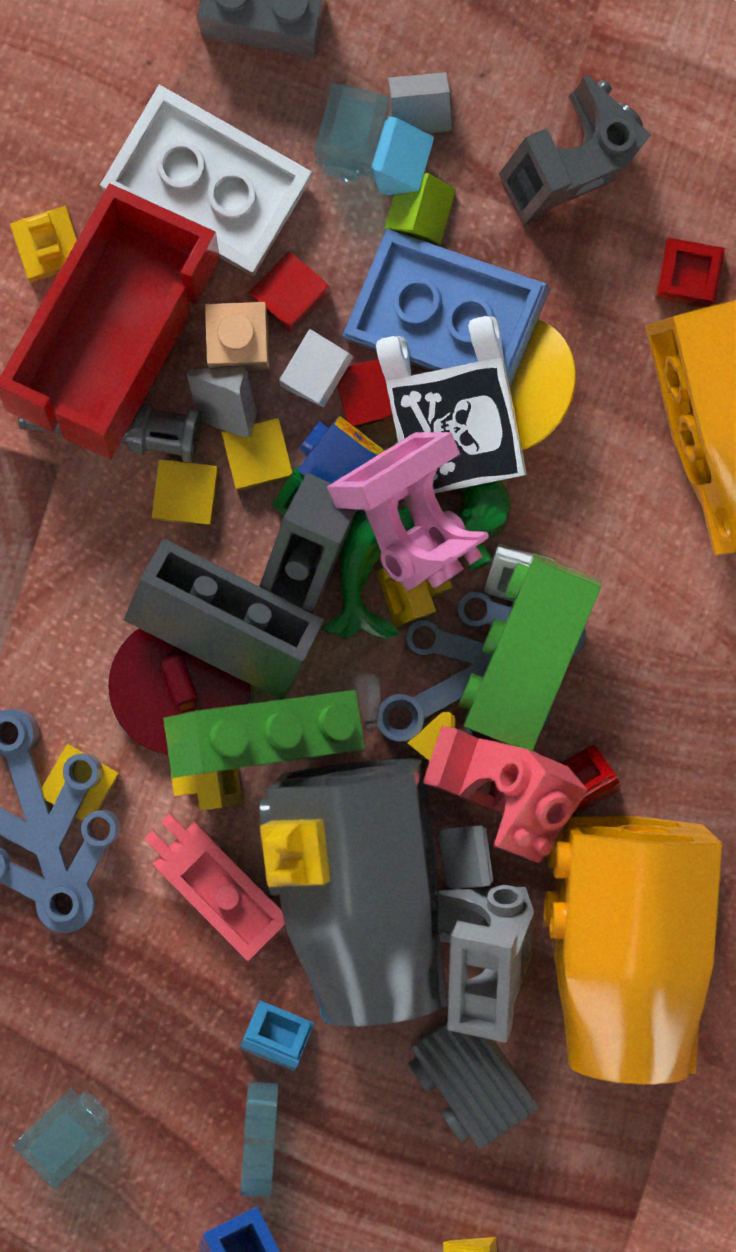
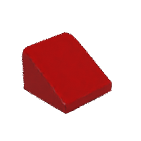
[248,251,331,334]

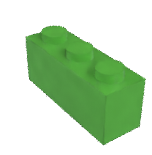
[458,553,601,751]
[163,690,365,778]

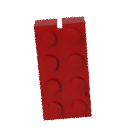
[0,183,220,460]

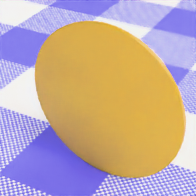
[510,319,576,451]

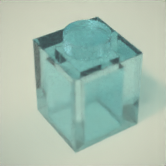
[315,82,390,181]
[12,1088,112,1189]

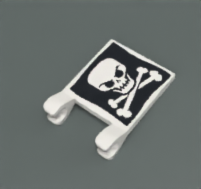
[376,316,527,493]

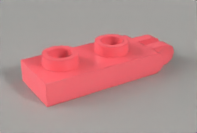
[144,813,285,961]

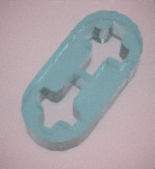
[241,1082,279,1198]

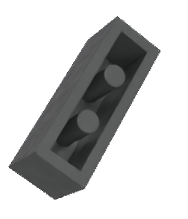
[124,538,324,700]

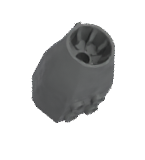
[259,758,448,1026]

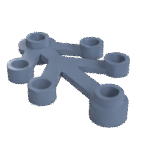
[377,592,586,743]
[0,709,121,933]

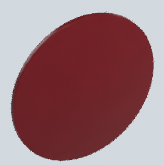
[108,628,250,755]

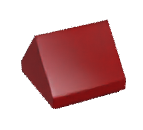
[560,744,621,816]

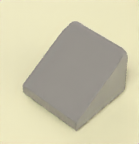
[187,366,257,437]
[438,824,493,888]

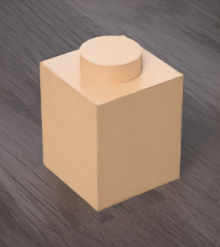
[205,302,270,373]

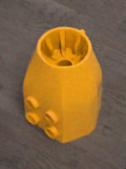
[645,300,736,555]
[543,815,722,1084]

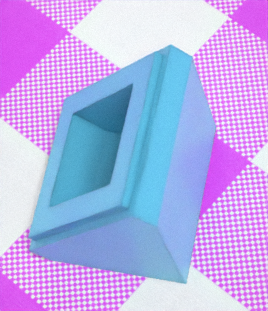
[371,116,434,195]

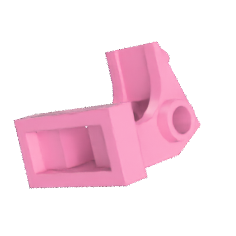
[327,432,489,591]

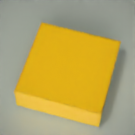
[221,418,292,491]
[151,459,219,526]
[42,744,120,821]

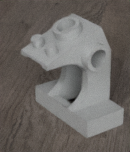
[437,885,534,1042]

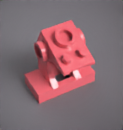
[423,726,588,863]

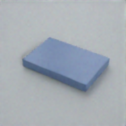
[342,229,551,387]

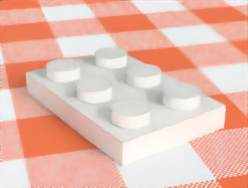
[100,84,312,277]

